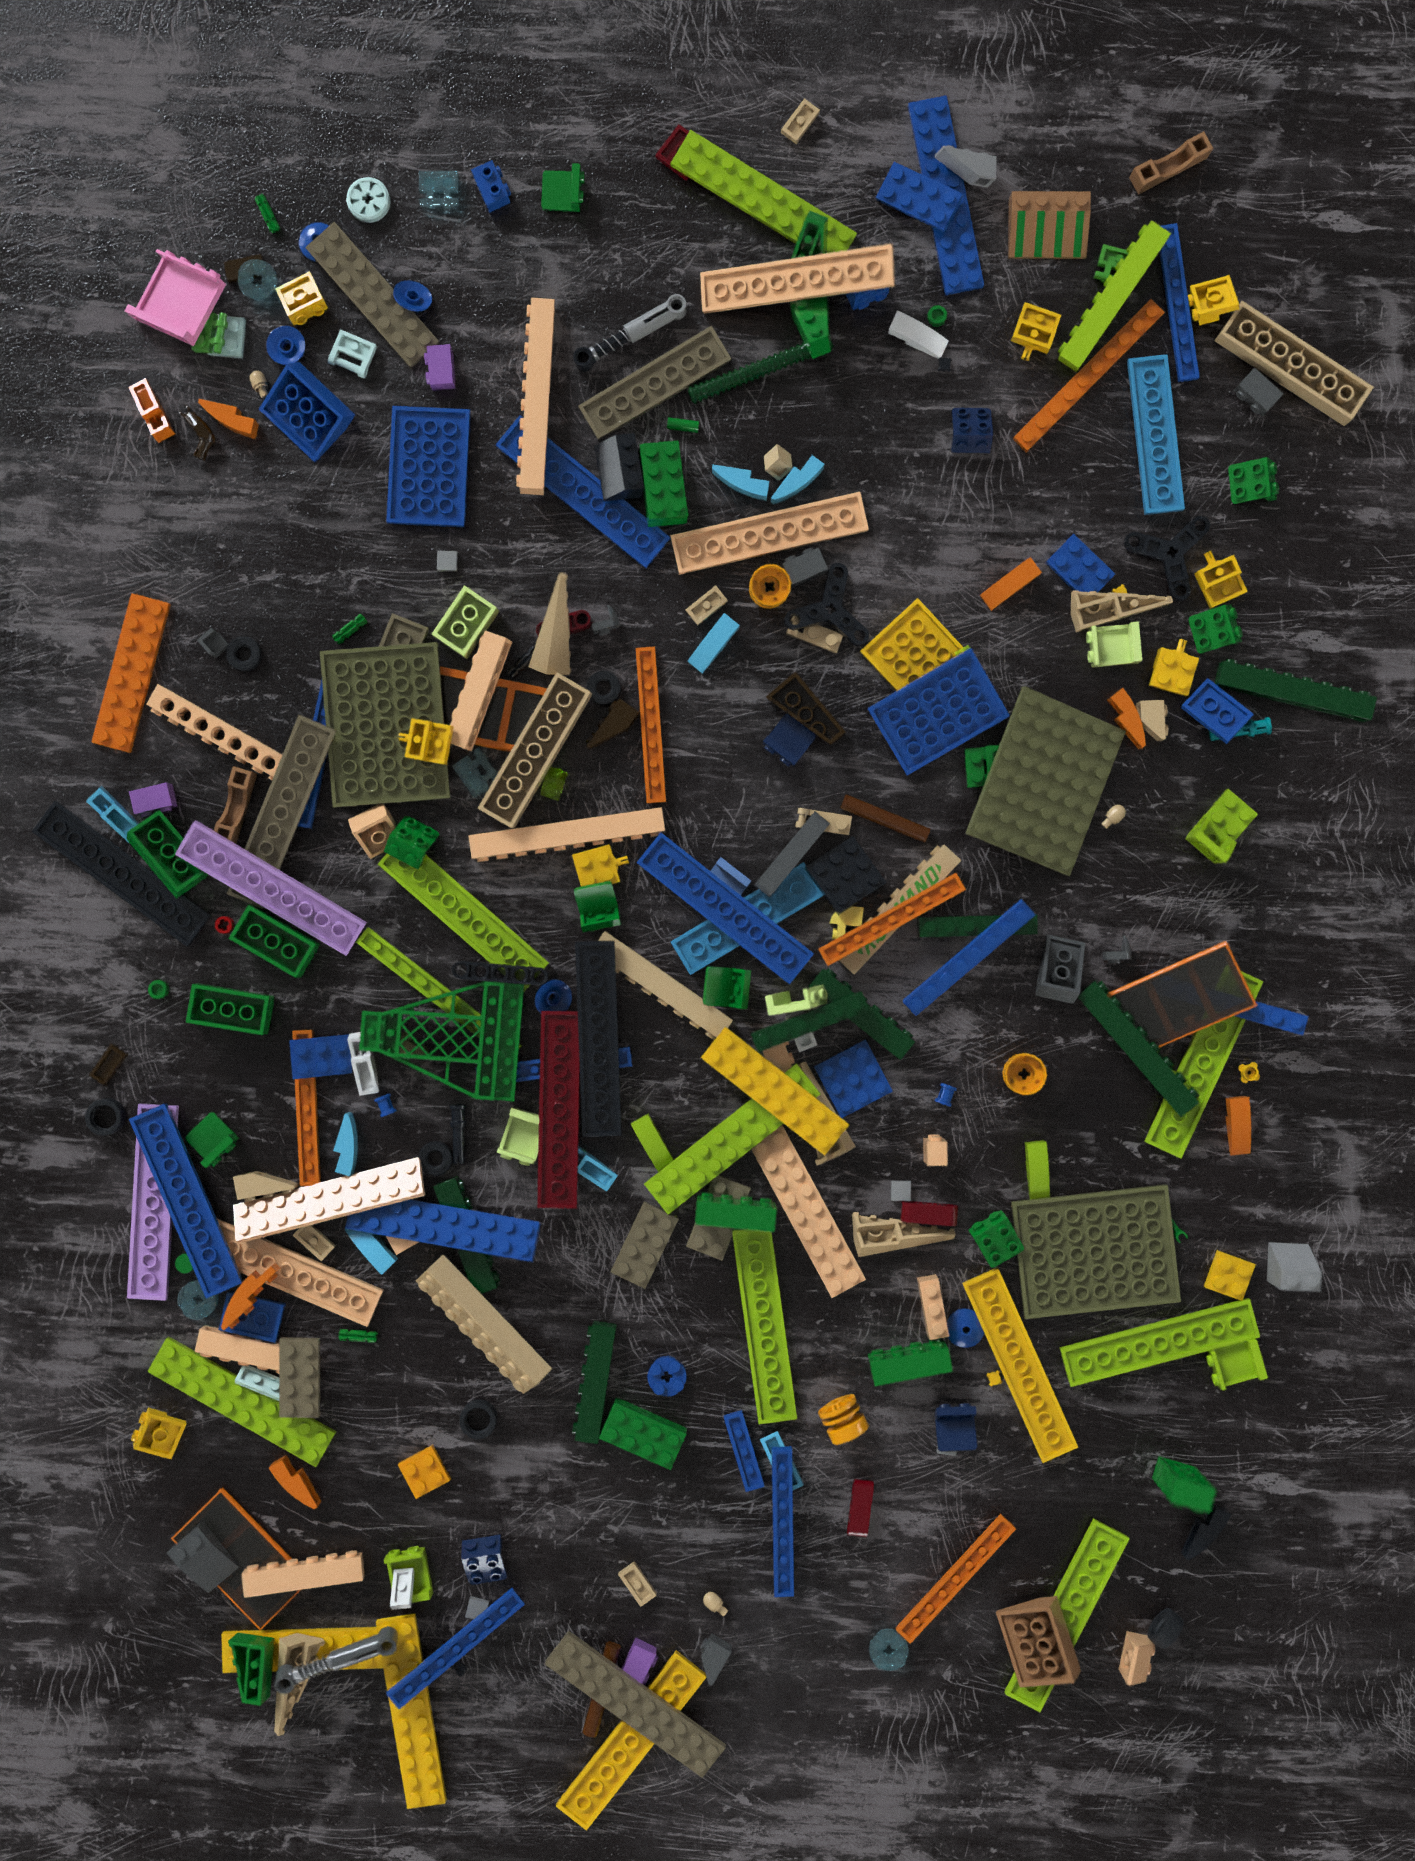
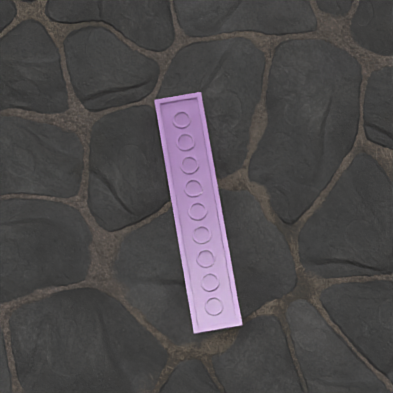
[175,820,367,956]
[127,1104,179,1301]

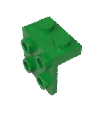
[541,163,585,212]
[1228,457,1279,504]
[1189,605,1243,654]
[384,816,439,870]
[574,881,621,932]
[703,966,751,1009]
[186,1112,239,1168]
[968,1210,1024,1268]

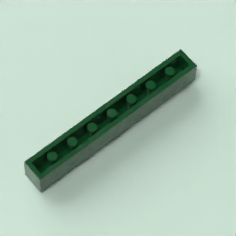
[1214,659,1377,722]
[1078,979,1200,1117]

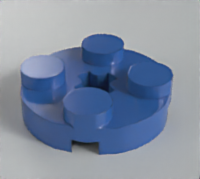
[648,1356,687,1397]

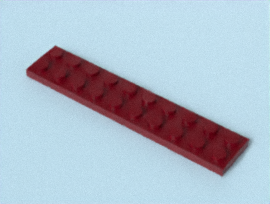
[537,1011,580,1209]

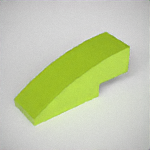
[631,1113,674,1172]
[1024,1140,1050,1199]

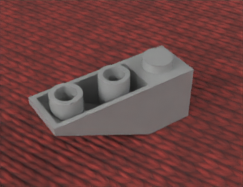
[935,145,996,188]

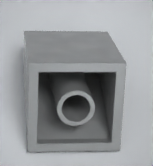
[1267,1242,1321,1292]

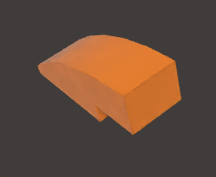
[129,378,175,443]
[198,399,259,439]
[980,557,1042,611]
[1107,688,1146,750]
[1226,1096,1251,1156]
[269,1455,322,1509]

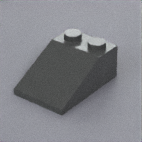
[1035,934,1085,1004]
[167,1522,240,1593]

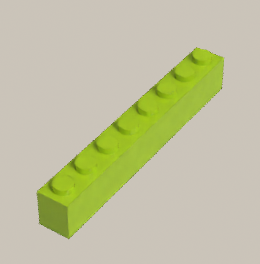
[1057,220,1171,372]

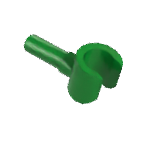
[1171,1217,1188,1243]

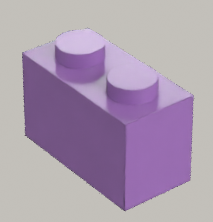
[424,344,456,391]
[129,782,178,818]
[621,1638,658,1685]

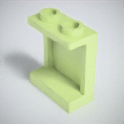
[1086,622,1142,668]
[765,985,828,1015]
[497,1106,539,1166]

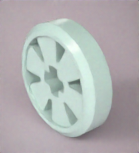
[346,177,390,223]

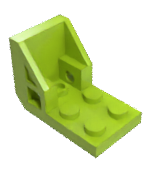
[1185,789,1258,864]

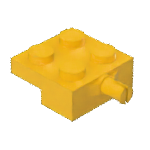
[1011,302,1061,361]
[1194,551,1248,609]
[1149,639,1199,697]
[398,718,454,765]
[572,844,629,887]

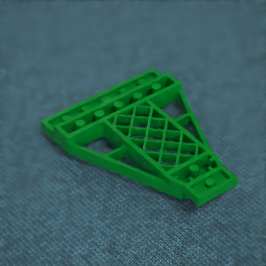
[359,981,524,1101]

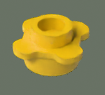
[1238,1062,1260,1083]

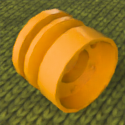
[749,564,791,609]
[1002,1053,1047,1095]
[818,1394,869,1445]

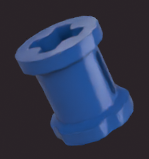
[935,1083,957,1107]
[374,1093,397,1117]

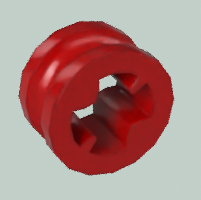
[215,916,235,934]

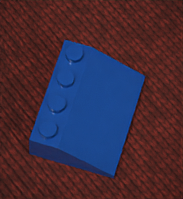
[259,362,355,462]

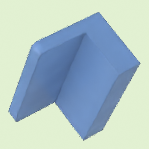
[711,857,751,895]

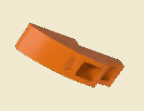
[221,1263,281,1331]

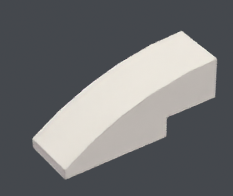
[888,310,948,359]
[347,1032,379,1096]

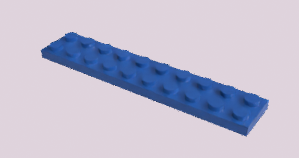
[908,95,984,296]
[496,415,670,569]
[636,832,814,985]
[129,1103,243,1299]
[345,1200,541,1262]

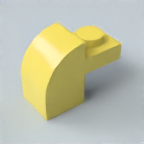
[829,906,864,940]

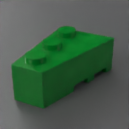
[791,211,828,259]
[790,296,831,359]
[228,1633,275,1706]

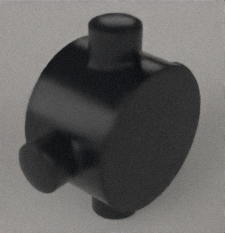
[937,357,952,372]

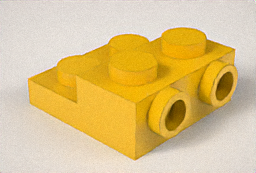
[276,271,328,326]
[1188,275,1239,326]
[131,1407,187,1459]

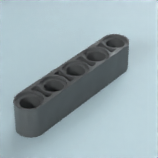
[755,811,830,897]

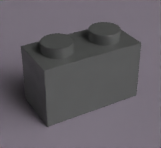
[1233,368,1283,416]
[782,547,828,588]

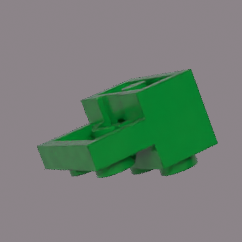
[964,745,999,788]

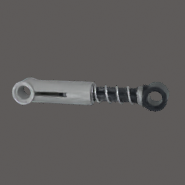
[573,294,687,372]

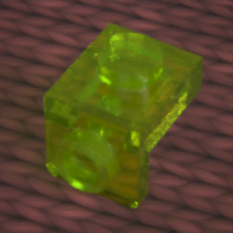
[540,768,568,801]

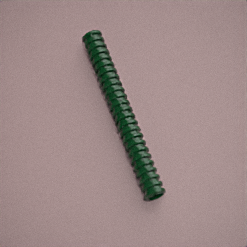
[688,338,833,404]

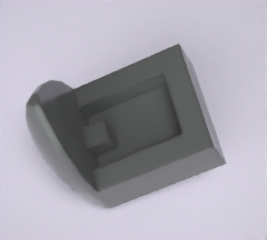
[592,605,620,636]
[1102,936,1132,963]

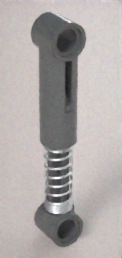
[274,1627,398,1694]

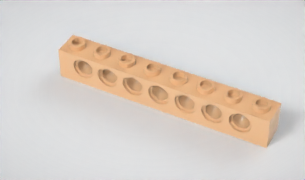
[146,684,282,780]

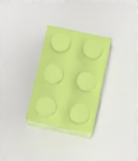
[432,585,500,659]

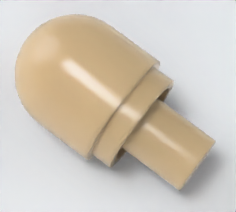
[250,371,268,398]
[1101,805,1126,829]
[703,1592,728,1616]

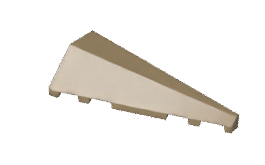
[529,573,571,675]
[1071,590,1173,633]
[798,1062,856,1165]
[852,1212,956,1257]
[274,1633,325,1736]

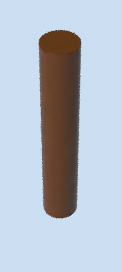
[840,794,931,843]
[582,1642,621,1738]

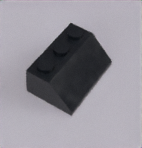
[594,433,644,502]

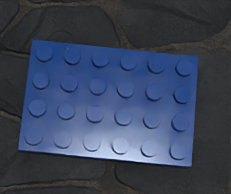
[386,406,471,527]
[868,647,1010,775]

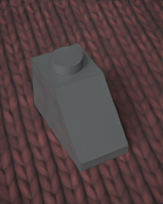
[700,1633,731,1686]

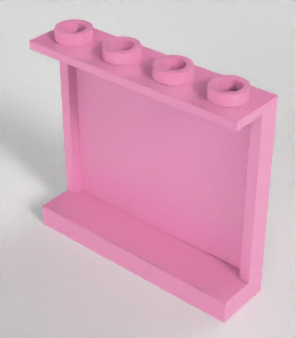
[125,249,226,346]

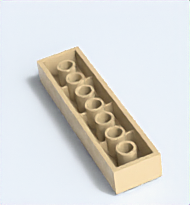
[1214,301,1374,426]
[478,673,592,829]
[416,1255,552,1393]

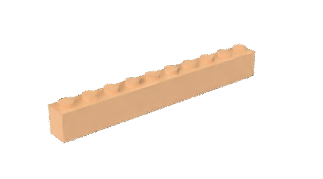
[516,298,555,495]
[468,807,666,862]

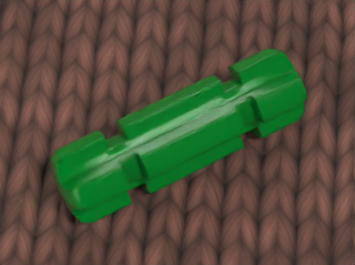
[255,194,280,233]
[332,614,367,644]
[338,1329,377,1343]

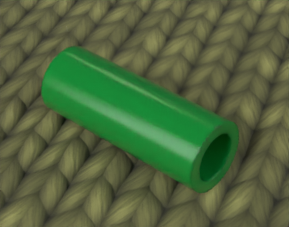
[667,417,699,433]

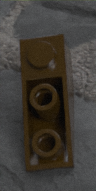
[586,699,640,750]

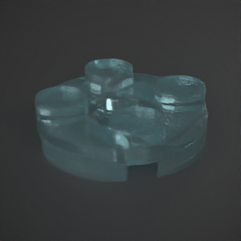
[238,259,278,300]
[177,1280,218,1320]
[869,1629,909,1671]

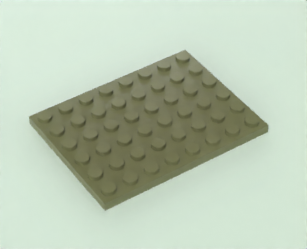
[320,642,451,808]
[965,686,1126,876]
[1011,1184,1181,1319]

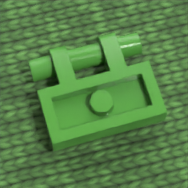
[1094,244,1129,283]
[191,312,228,354]

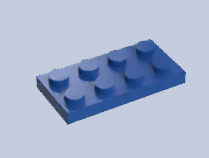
[876,162,963,233]

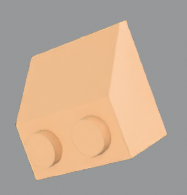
[348,804,397,859]
[1119,1631,1155,1685]

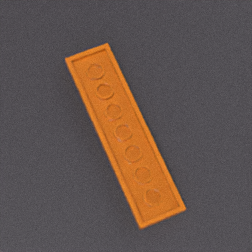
[91,593,171,753]

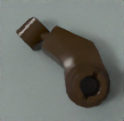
[179,405,216,461]

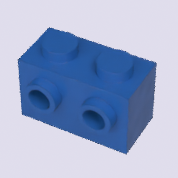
[471,160,511,213]

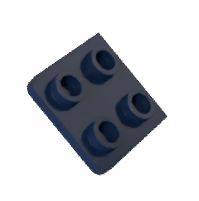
[951,408,993,453]
[763,714,816,767]
[934,1403,977,1452]
[461,1535,507,1585]

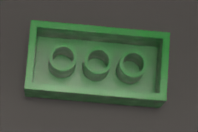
[639,440,688,527]
[127,810,208,899]
[228,905,321,978]
[186,983,275,1035]
[695,1193,777,1232]
[868,1338,953,1386]
[599,1397,687,1470]
[1152,1456,1216,1514]

